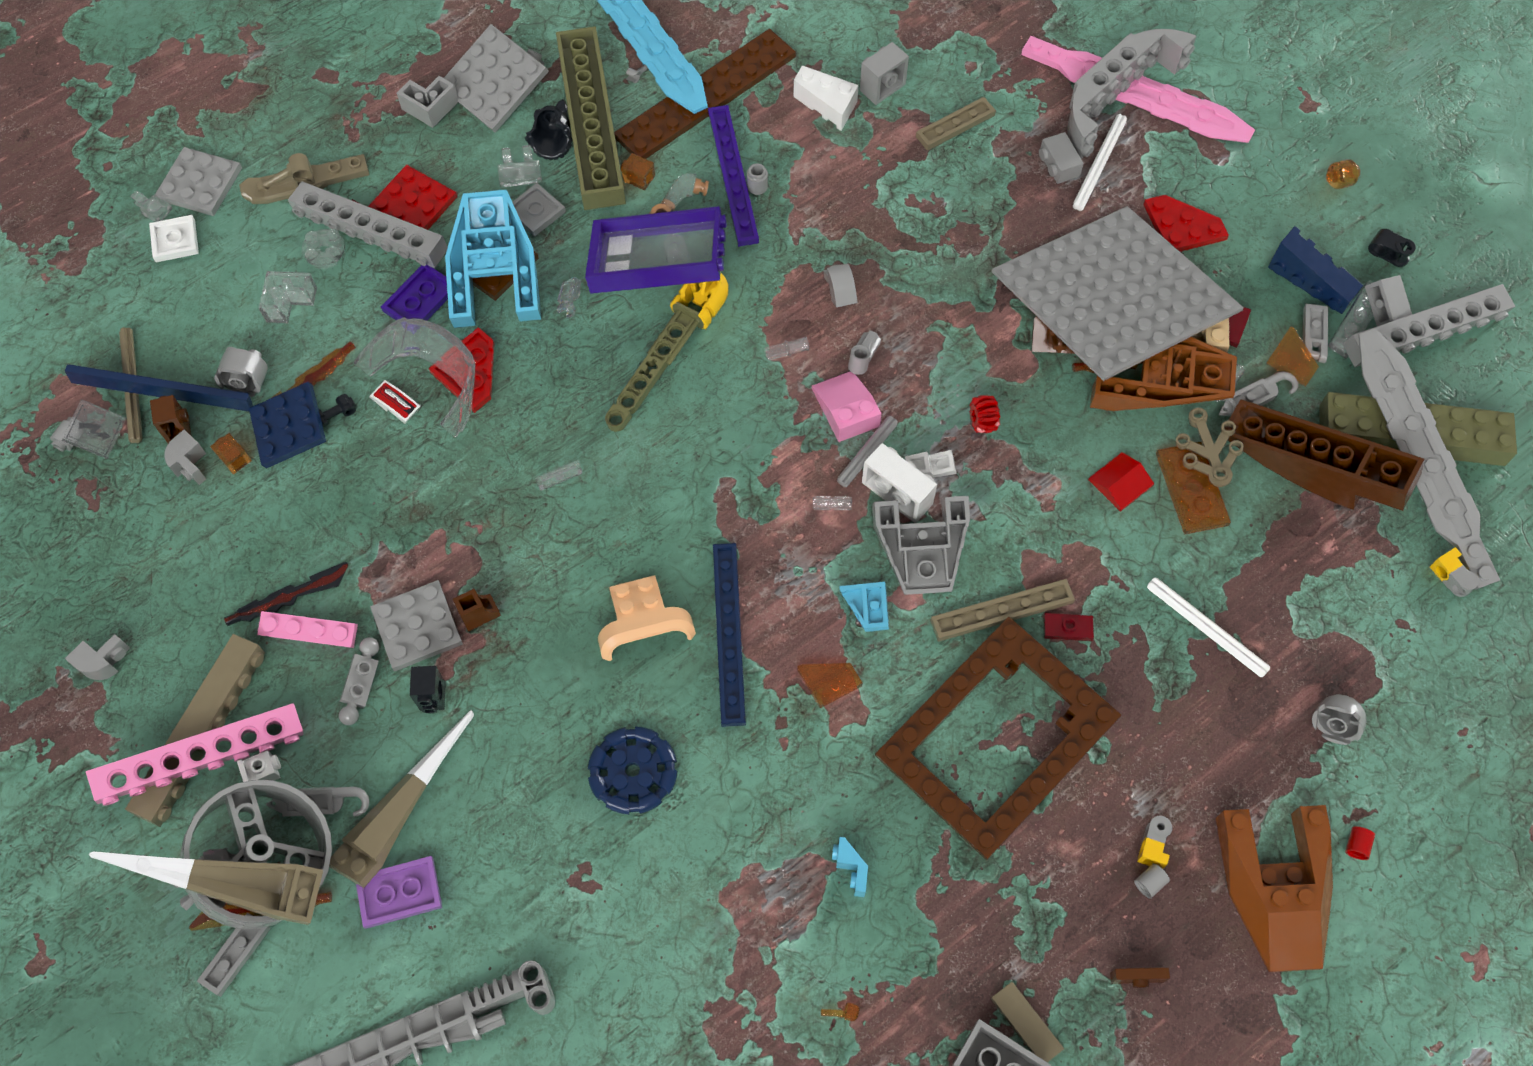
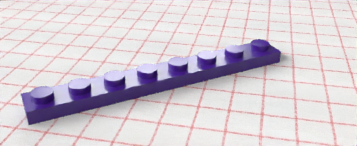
[708,105,759,247]

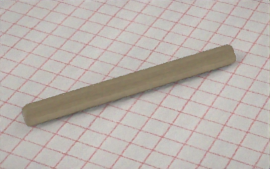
[119,327,142,444]

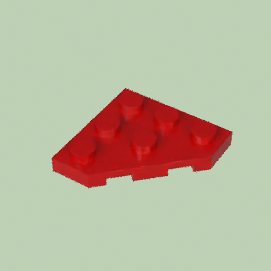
[1143,195,1229,252]
[428,327,495,413]

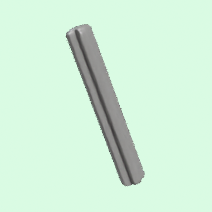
[837,416,898,487]

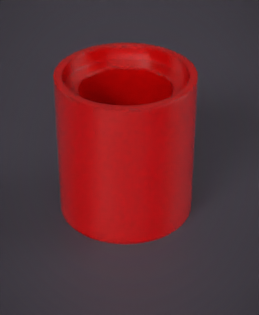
[1345,826,1375,860]

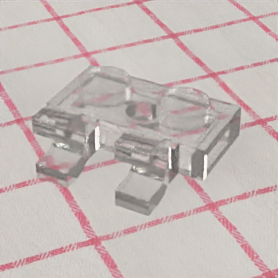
[498,145,542,188]

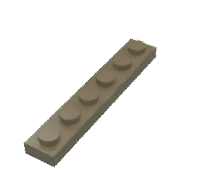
[930,579,1075,642]

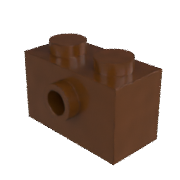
[150,395,191,444]

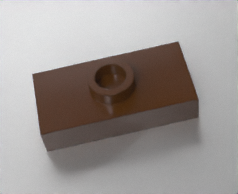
[1110,968,1170,988]

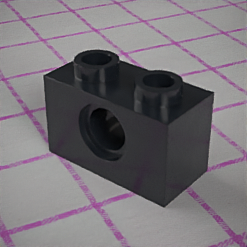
[410,666,446,714]

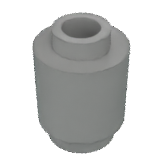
[747,164,768,195]
[50,417,84,452]

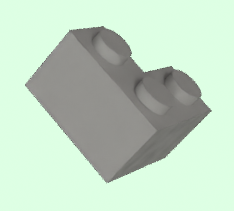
[396,76,458,128]

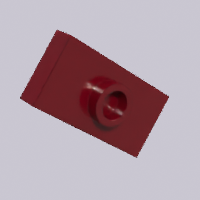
[1044,613,1094,641]

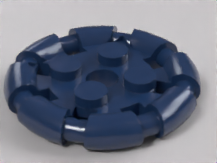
[588,726,678,815]

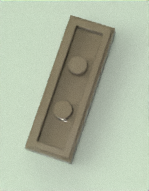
[991,982,1064,1063]

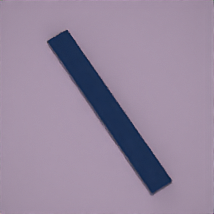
[65,364,253,412]
[713,543,746,727]

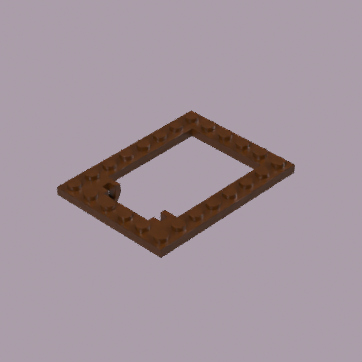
[875,617,1121,860]

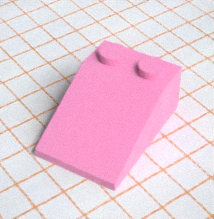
[811,371,881,442]

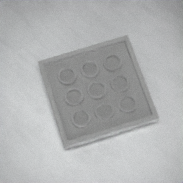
[444,24,549,133]

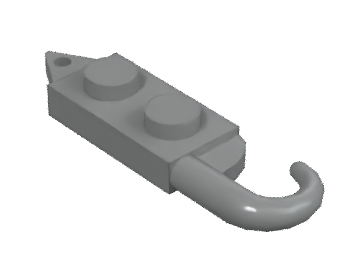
[1219,371,1298,416]
[266,787,369,817]

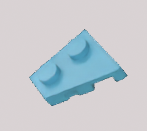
[839,582,889,632]

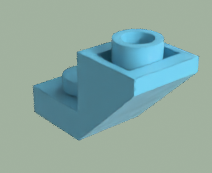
[832,837,868,897]

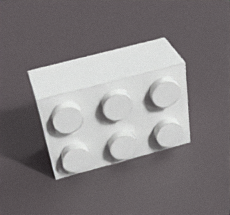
[862,443,937,523]

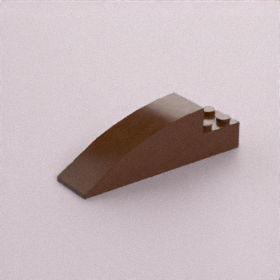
[1224,399,1424,511]

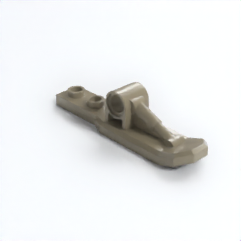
[239,153,370,204]

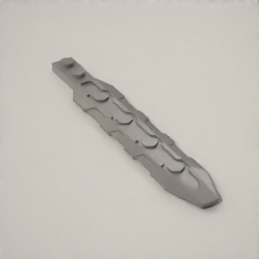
[1358,328,1500,590]

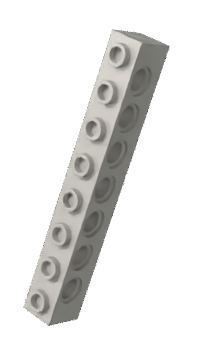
[288,181,448,268]
[1343,284,1516,367]

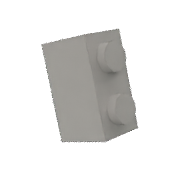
[1039,132,1084,184]
[1365,275,1412,326]

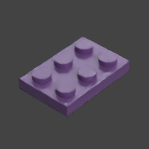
[356,856,442,929]

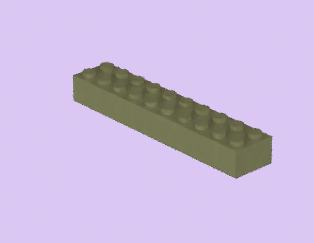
[556,26,626,210]

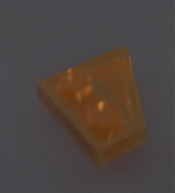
[1266,326,1319,387]
[797,663,863,708]

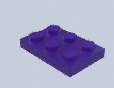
[381,265,448,333]

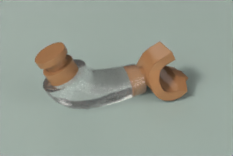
[649,173,709,214]

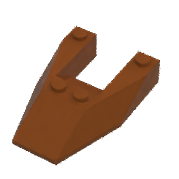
[1090,337,1237,411]
[1216,805,1333,972]

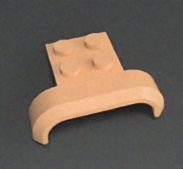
[598,575,696,661]

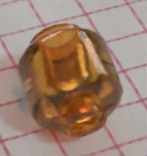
[1326,159,1360,189]

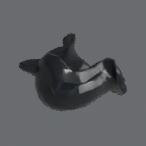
[525,99,573,160]

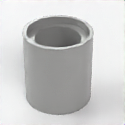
[1134,863,1170,899]

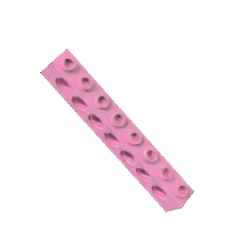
[86,703,303,806]

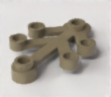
[1176,408,1243,487]

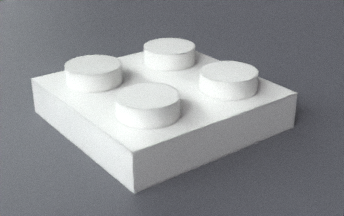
[149,215,199,262]

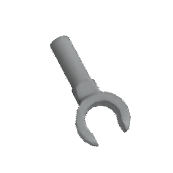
[626,65,648,83]

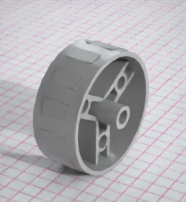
[180,780,332,929]

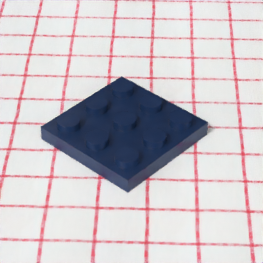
[249,382,326,469]

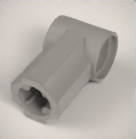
[848,330,881,375]

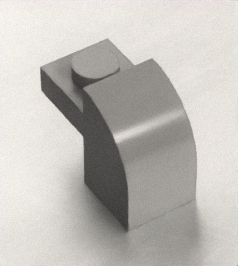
[823,264,858,307]
[164,430,206,485]
[65,634,130,680]

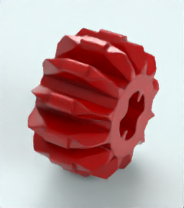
[969,395,1001,434]

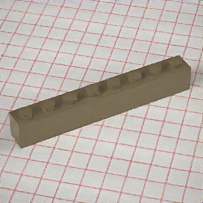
[125,634,265,827]

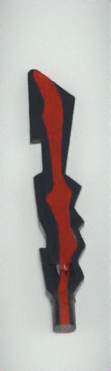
[224,562,348,626]

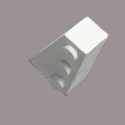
[794,66,858,131]

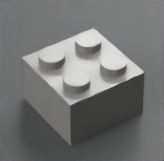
[860,42,909,105]

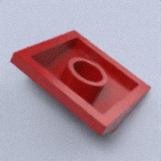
[1088,452,1154,512]

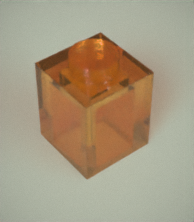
[621,153,655,190]
[210,433,252,474]

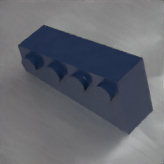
[1268,226,1363,314]

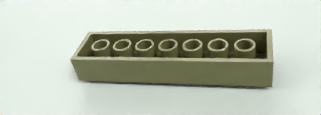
[1319,392,1517,466]

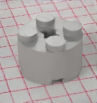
[214,347,268,398]

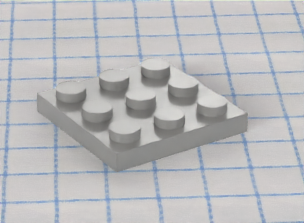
[155,147,242,216]
[370,580,463,672]

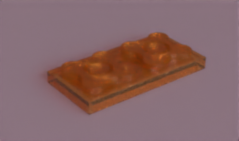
[1156,442,1231,535]

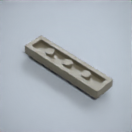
[916,97,996,151]

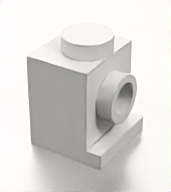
[237,750,281,782]

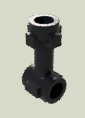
[319,394,356,426]

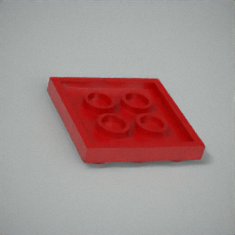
[368,164,457,230]

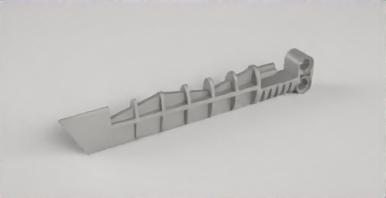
[290,960,556,1066]

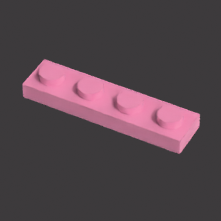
[257,611,358,648]

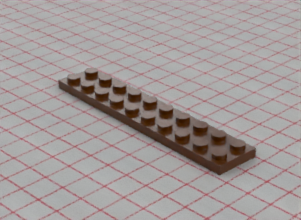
[614,28,796,163]

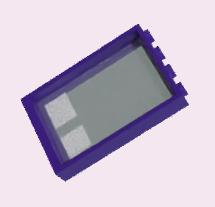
[585,206,727,294]

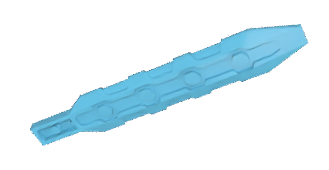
[598,0,708,114]

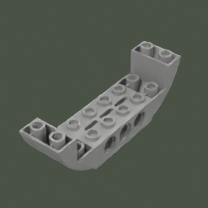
[1067,29,1196,159]

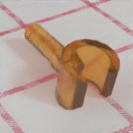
[821,1003,860,1021]

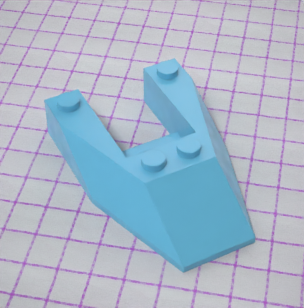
[445,190,541,328]

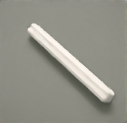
[1073,114,1127,211]
[1147,577,1270,677]

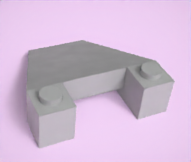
[872,496,970,595]

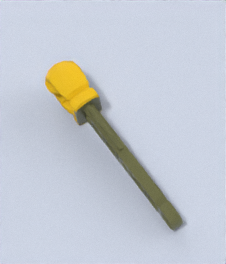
[605,272,728,432]

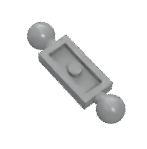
[339,637,379,725]

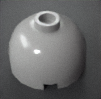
[1312,694,1367,745]

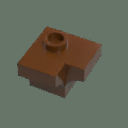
[453,588,501,631]

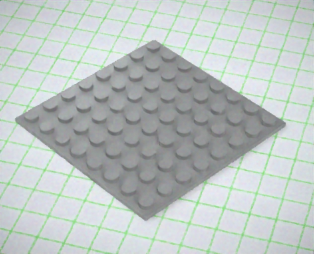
[992,206,1244,381]

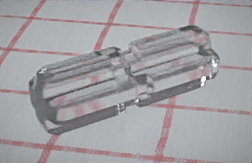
[813,496,852,510]

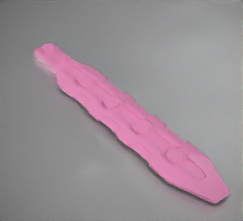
[1021,36,1255,143]

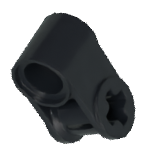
[1368,229,1416,267]

